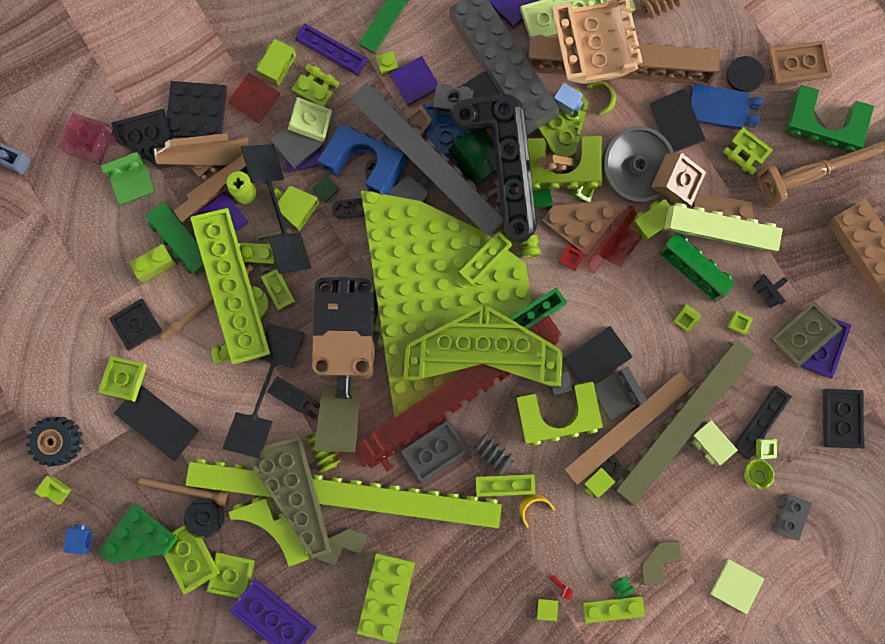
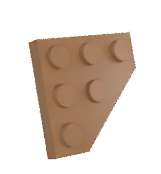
[541,201,621,256]

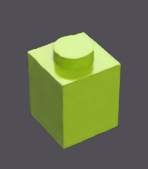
[582,467,615,498]

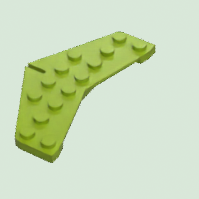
[403,305,562,387]

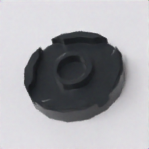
[727,56,765,93]
[183,498,224,539]

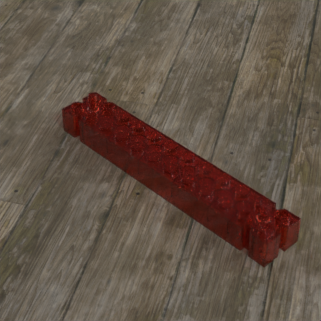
[354,315,562,472]

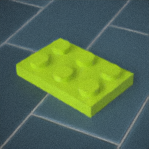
[164,525,220,594]

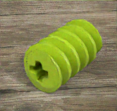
[226,171,256,204]
[305,432,341,473]

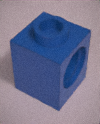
[63,524,93,554]

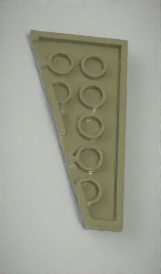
[245,436,332,558]

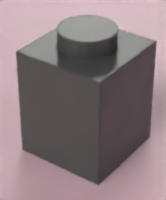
[549,372,573,397]

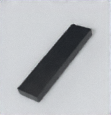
[734,386,792,460]

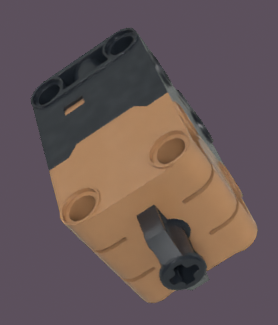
[312,277,377,399]

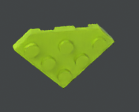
[538,88,588,158]

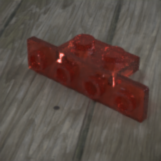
[587,205,642,274]

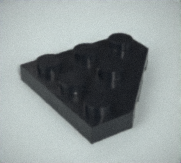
[111,109,176,169]

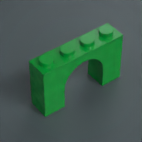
[784,85,874,153]

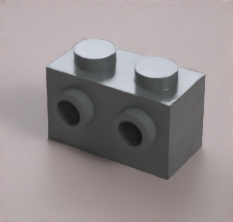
[771,494,812,541]

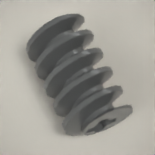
[473,432,515,476]

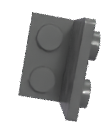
[594,366,647,420]

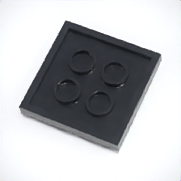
[166,81,227,138]

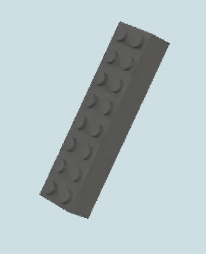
[449,0,559,134]

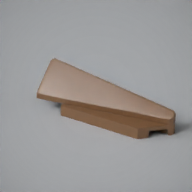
[154,133,249,166]
[173,155,247,224]

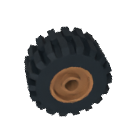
[26,417,83,467]

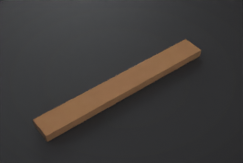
[564,371,693,485]

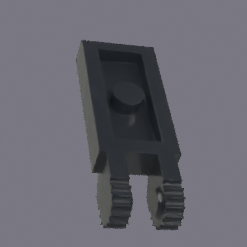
[267,376,320,419]

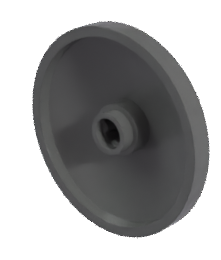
[602,126,674,203]

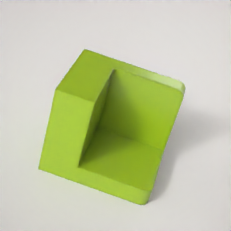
[34,476,72,505]

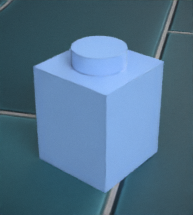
[554,83,583,116]

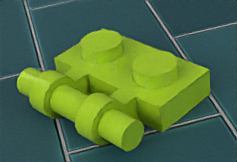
[292,64,340,107]
[722,127,773,175]

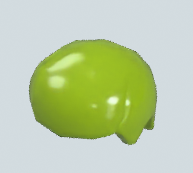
[744,459,775,489]

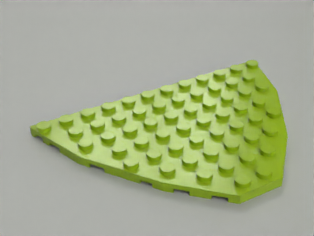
[361,190,532,418]

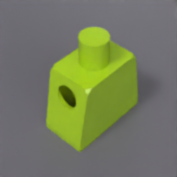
[274,186,320,231]

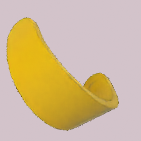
[519,494,555,528]

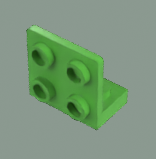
[101,152,155,205]

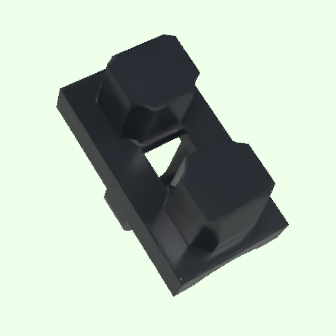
[753,274,788,308]

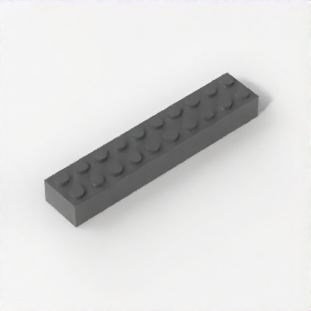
[350,82,503,236]

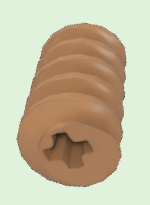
[640,0,681,19]

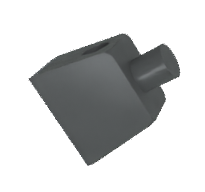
[388,174,431,203]

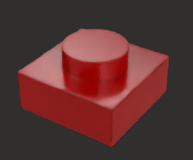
[558,245,584,271]

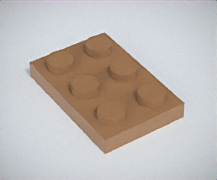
[768,40,832,86]

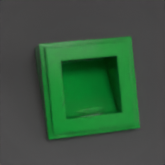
[534,189,553,210]

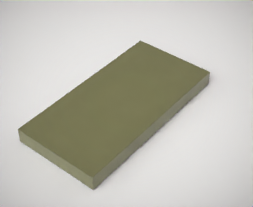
[315,386,361,452]

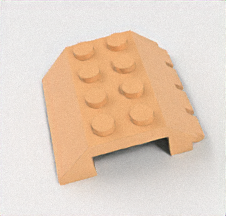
[552,0,643,84]

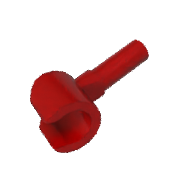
[550,575,573,600]

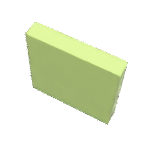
[288,97,333,142]
[710,559,764,614]

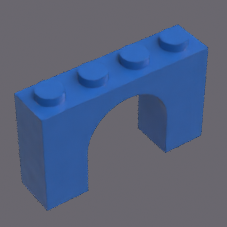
[318,124,408,195]

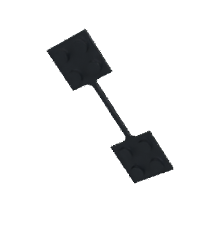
[241,144,311,274]
[222,324,305,459]

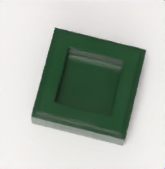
[312,176,339,203]

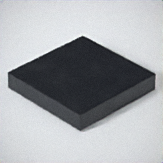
[109,298,162,351]

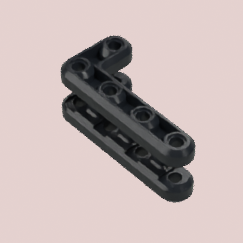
[451,94,537,243]

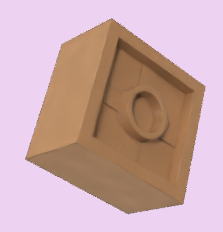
[651,153,706,205]

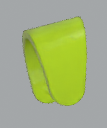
[586,81,616,115]

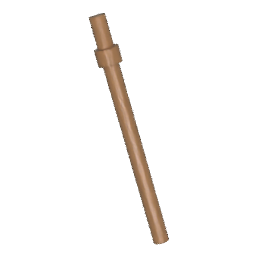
[159,264,254,341]

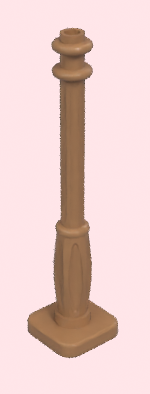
[757,141,885,208]

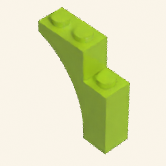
[228,496,310,567]

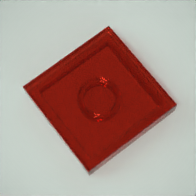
[228,73,280,124]

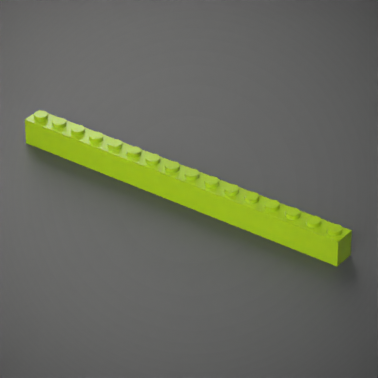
[185,459,502,528]

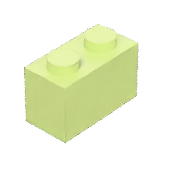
[690,420,737,466]

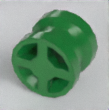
[610,575,635,600]

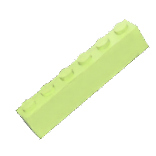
[664,203,783,252]

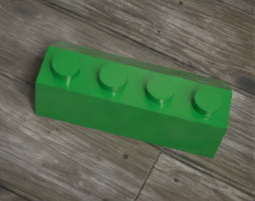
[658,232,735,303]

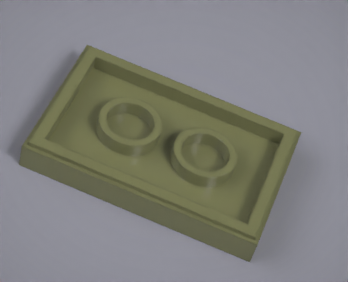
[770,301,842,368]

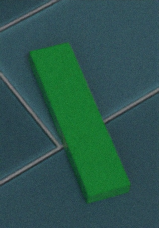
[359,0,409,54]

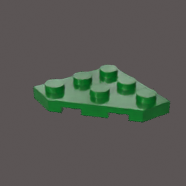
[98,503,178,564]

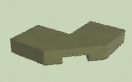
[317,528,368,566]
[641,541,682,585]

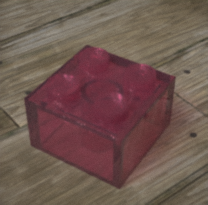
[58,112,114,165]

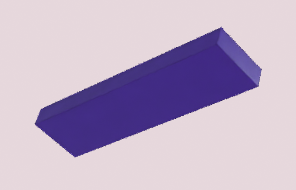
[295,24,368,76]

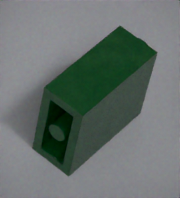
[448,129,497,186]

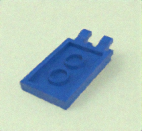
[690,84,763,130]
[423,100,464,169]

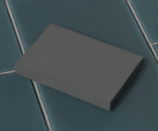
[400,419,470,484]

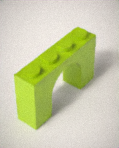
[528,136,603,190]
[515,381,603,446]

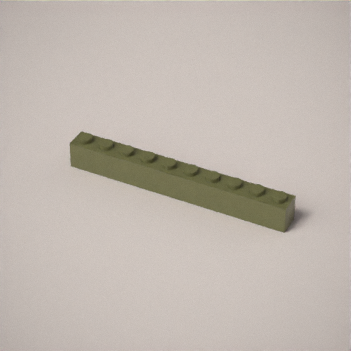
[614,340,756,506]

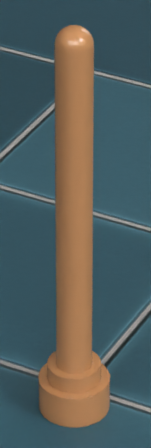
[137,478,230,506]

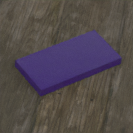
[229,578,317,644]

